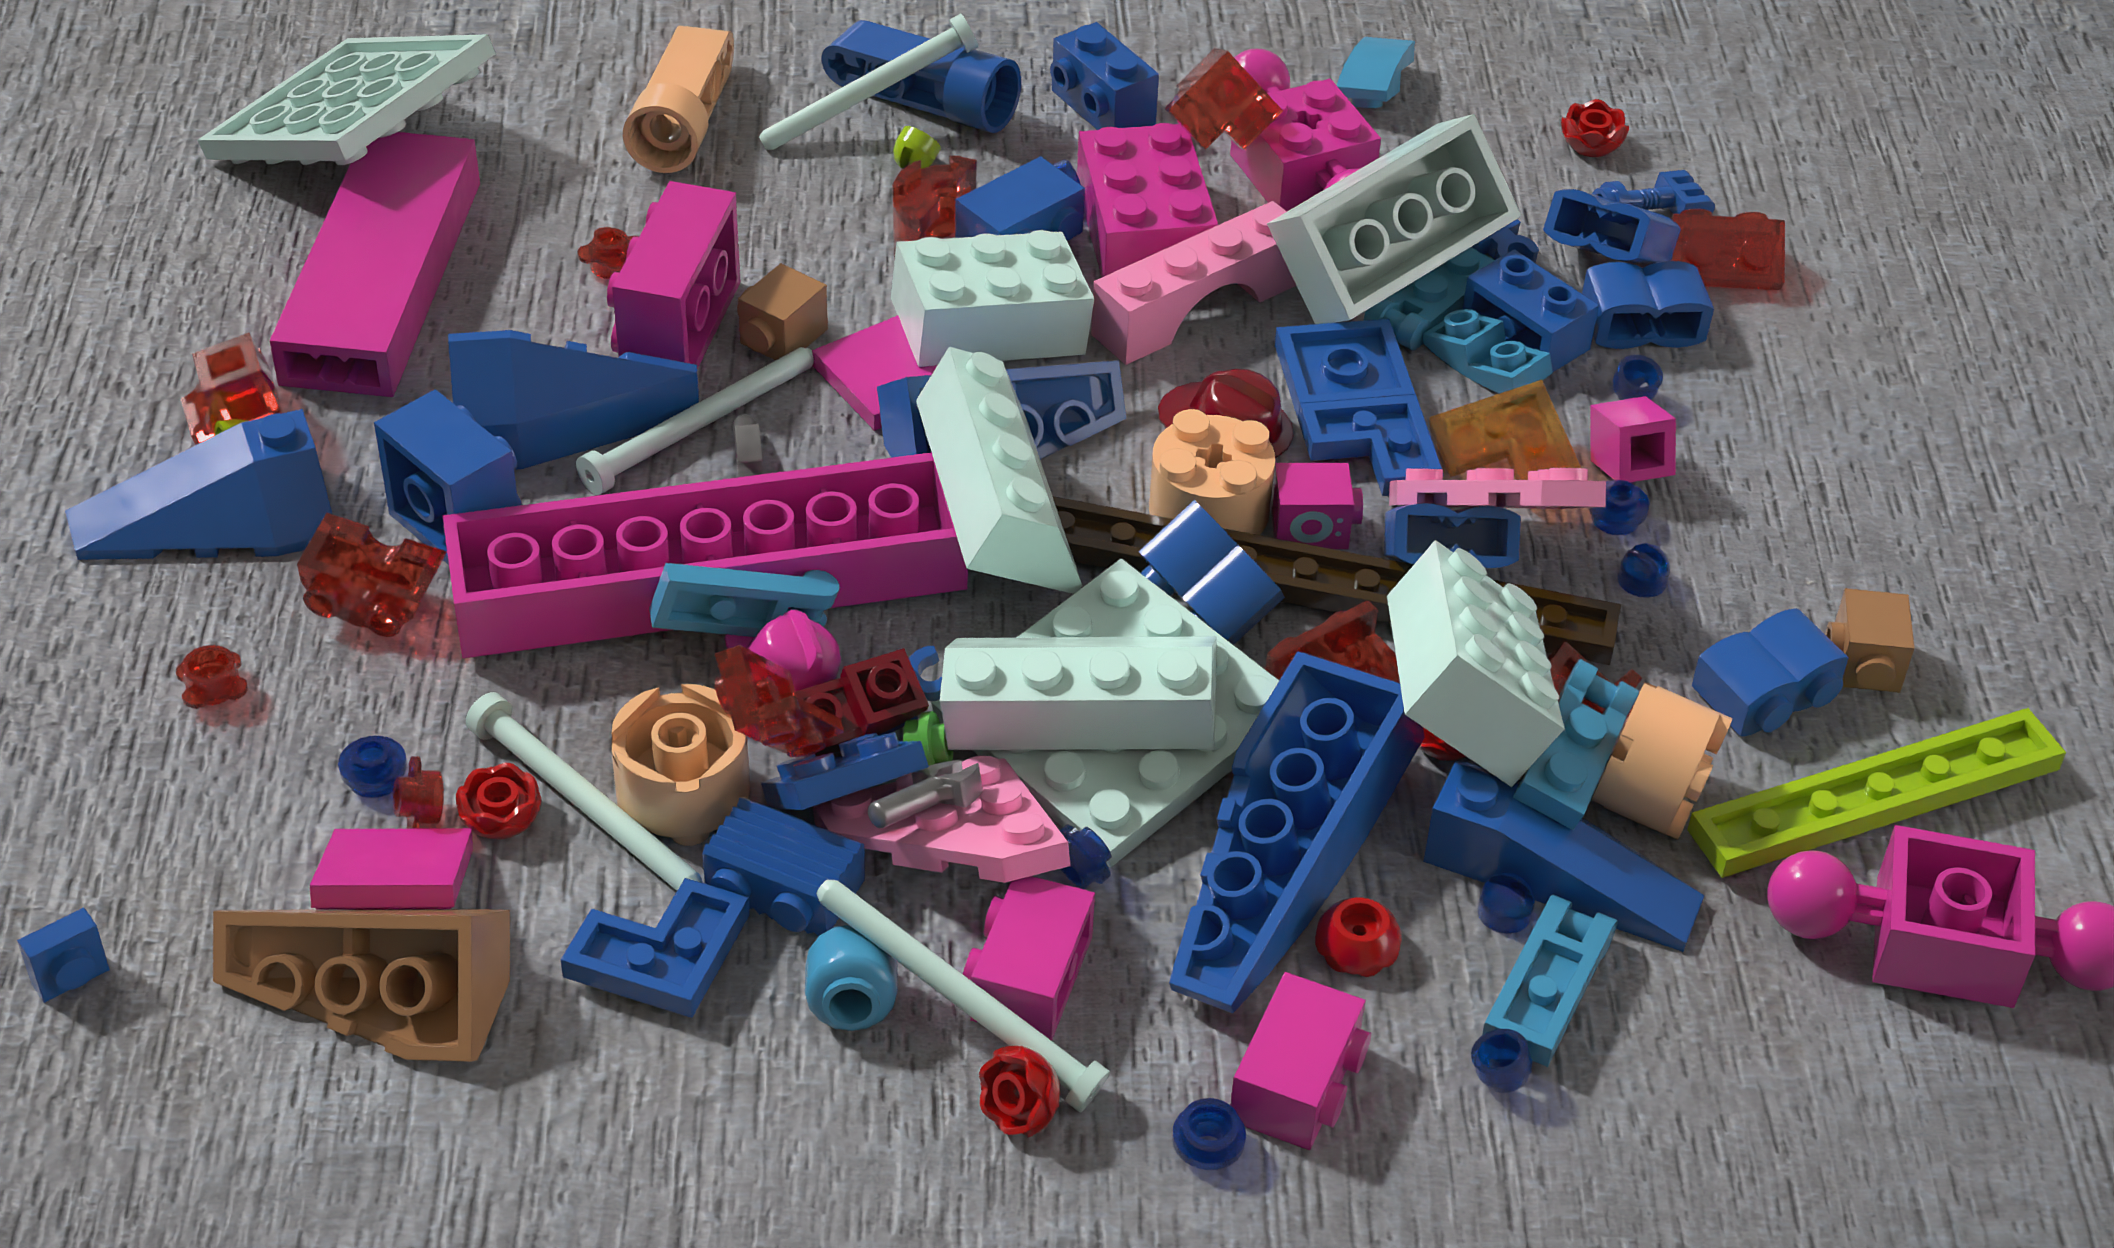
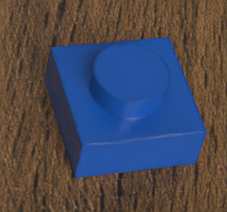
[17,907,110,1003]

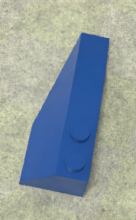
[1169,651,1425,1013]

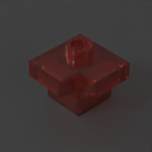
[1165,48,1283,150]
[180,332,283,445]

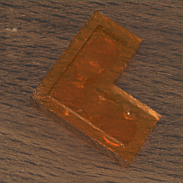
[1429,380,1581,480]

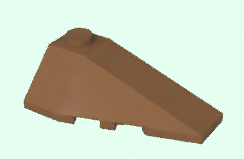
[213,909,510,1062]

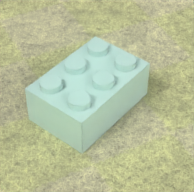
[891,230,1094,367]

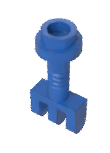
[1592,170,1715,222]

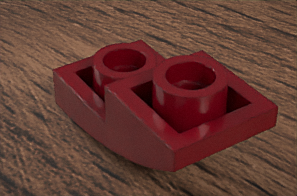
[775,648,929,758]

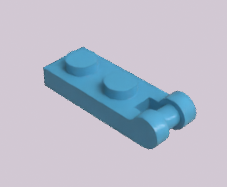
[1363,247,1495,350]
[649,563,840,637]
[1513,659,1639,830]
[1481,895,1618,1067]

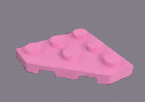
[1389,468,1606,509]
[812,756,1070,883]

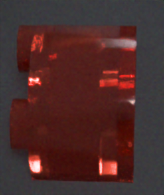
[892,155,977,261]
[297,513,447,637]

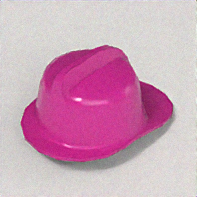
[724,610,841,713]

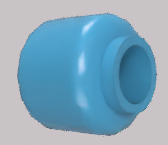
[804,925,898,1031]

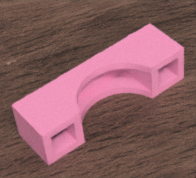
[1091,201,1297,365]

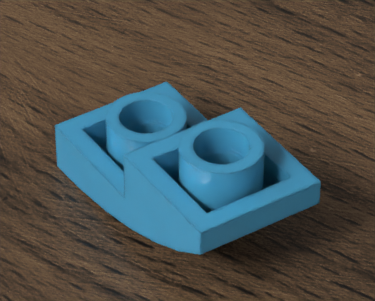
[1337,37,1415,108]
[1422,309,1553,398]

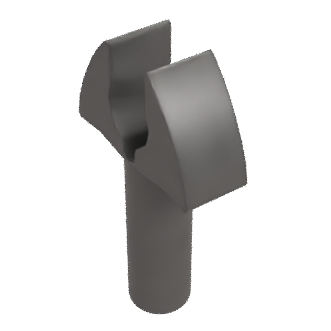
[733,415,763,477]
[868,760,983,828]

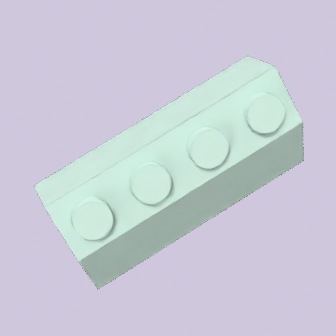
[916,347,1082,594]
[940,636,1217,750]

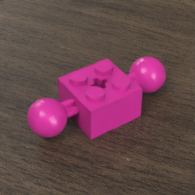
[1223,48,1381,211]
[1767,825,2114,1008]

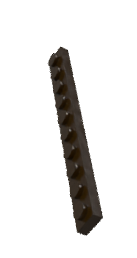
[1052,496,1621,665]

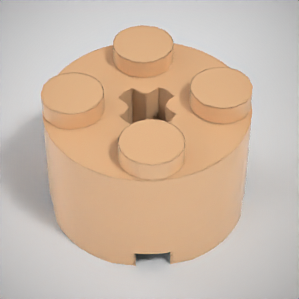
[1149,409,1275,535]
[1591,682,1733,840]
[611,684,750,846]

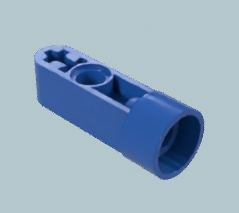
[821,20,1021,133]

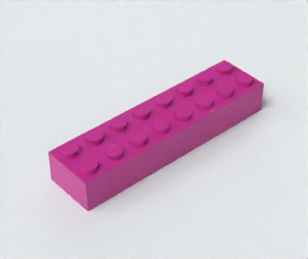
[443,452,968,659]

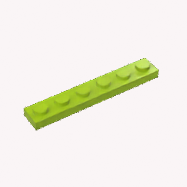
[1687,708,2066,878]

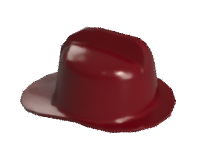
[1158,369,1294,458]

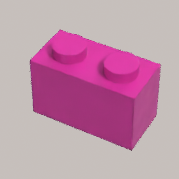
[963,876,1095,1041]
[1228,972,1371,1151]

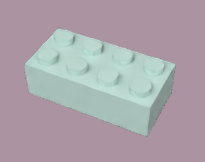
[1267,114,1522,324]
[1387,540,1565,787]

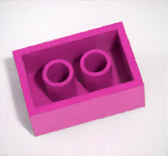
[1077,123,1218,278]
[607,181,741,369]

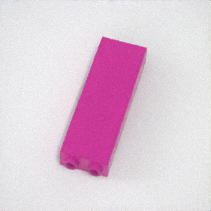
[269,132,480,397]

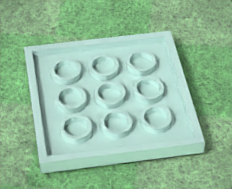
[197,34,496,165]
[931,559,1279,868]

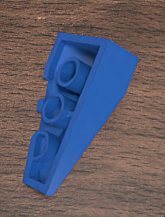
[448,330,699,470]
[877,360,1127,460]
[65,409,339,560]
[1423,762,1705,952]

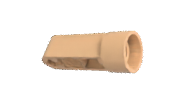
[623,25,734,173]

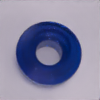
[1588,480,1650,535]
[338,736,407,798]
[1060,824,1112,889]
[1172,1098,1246,1170]

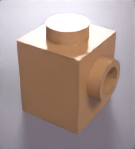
[737,263,828,360]
[1825,588,1914,693]

